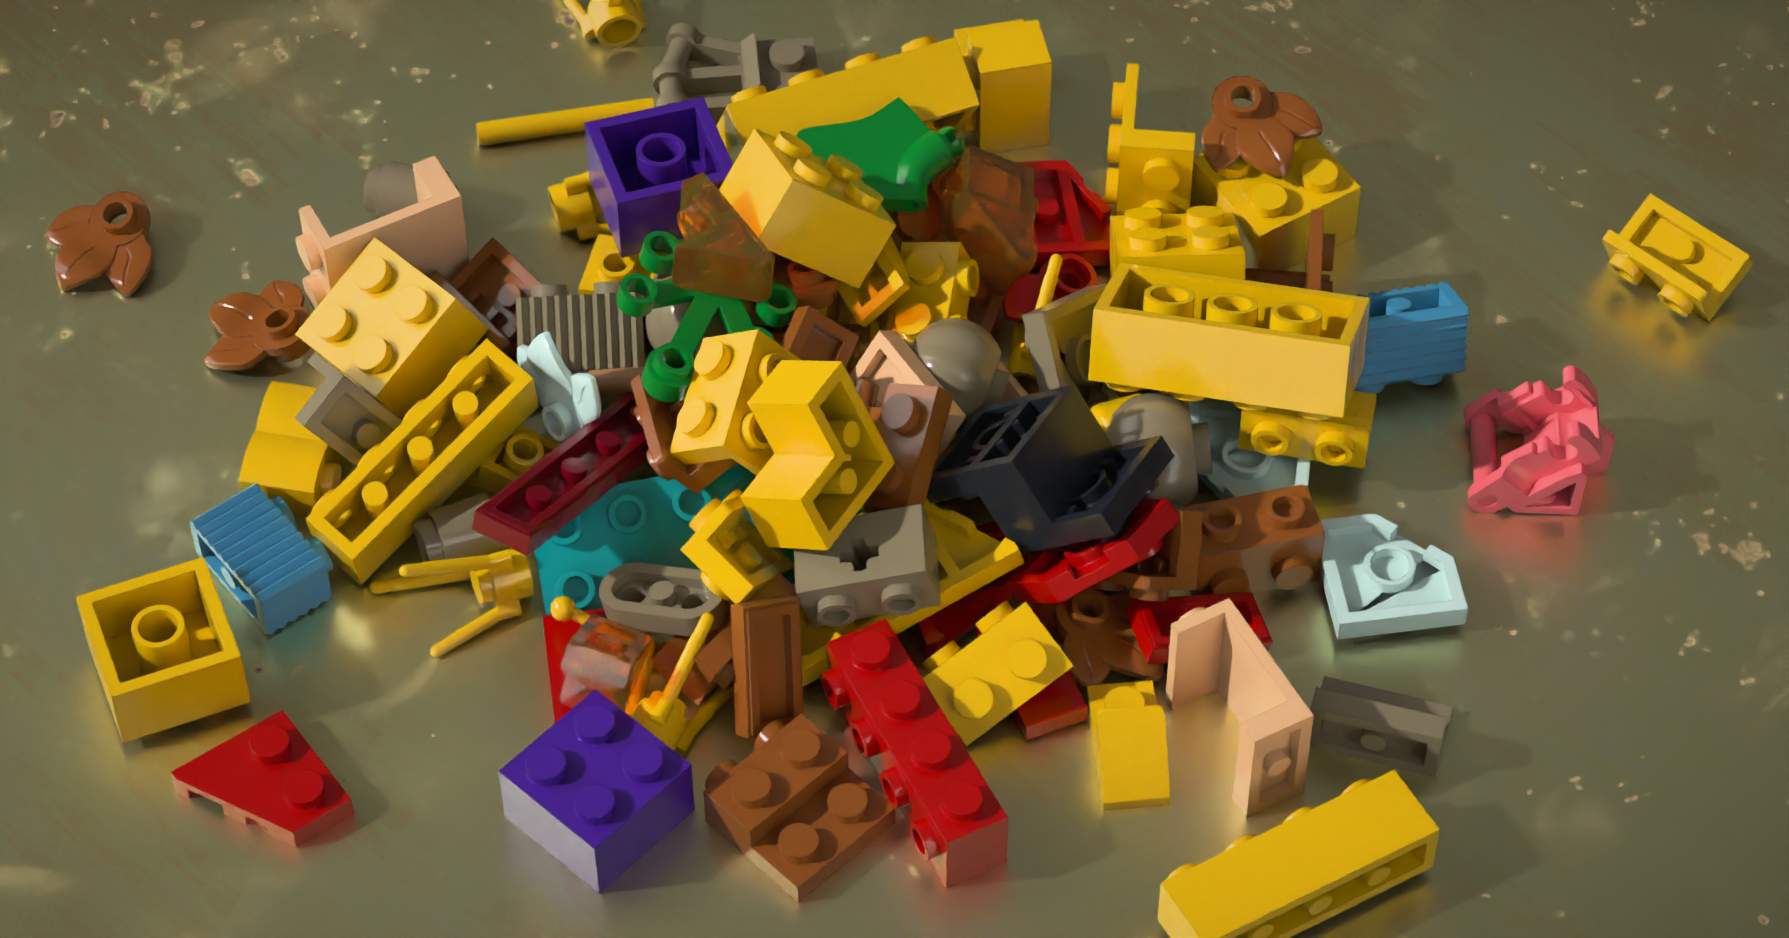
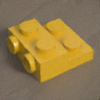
[839,242,980,375]

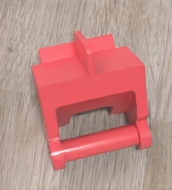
[1463,366,1615,515]

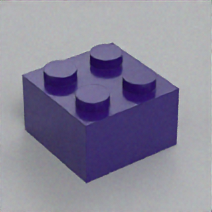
[585,97,733,258]
[498,689,695,894]

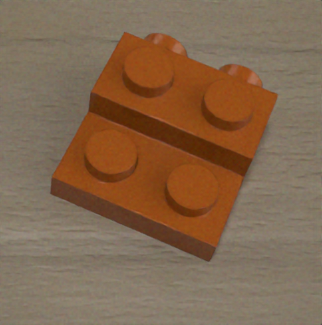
[703,713,896,903]

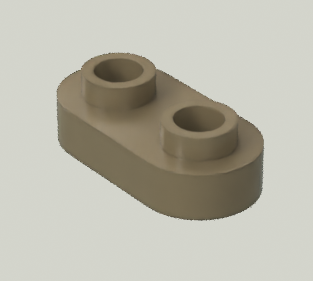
[599,562,729,637]

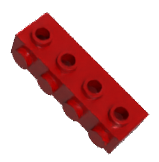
[820,619,1008,888]

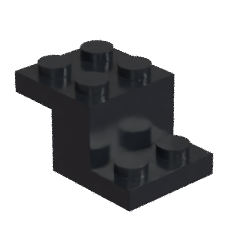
[927,384,1174,554]

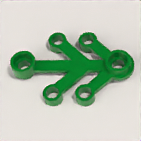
[616,214,797,403]

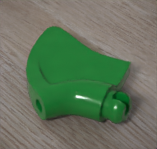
[796,97,966,213]

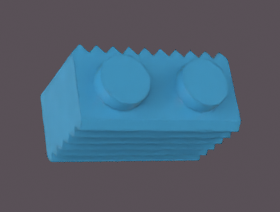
[1354,282,1469,394]
[189,483,333,635]

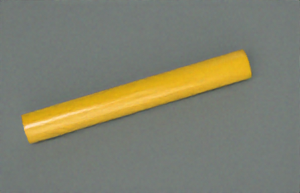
[476,97,655,146]

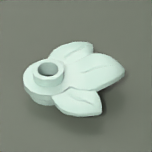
[517,331,601,442]

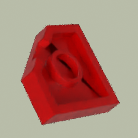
[1006,498,1180,605]

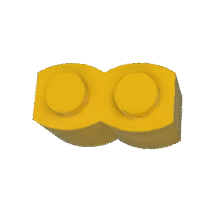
[239,381,341,518]

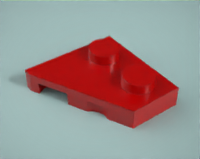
[171,710,354,848]

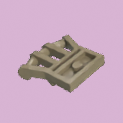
[652,23,818,124]

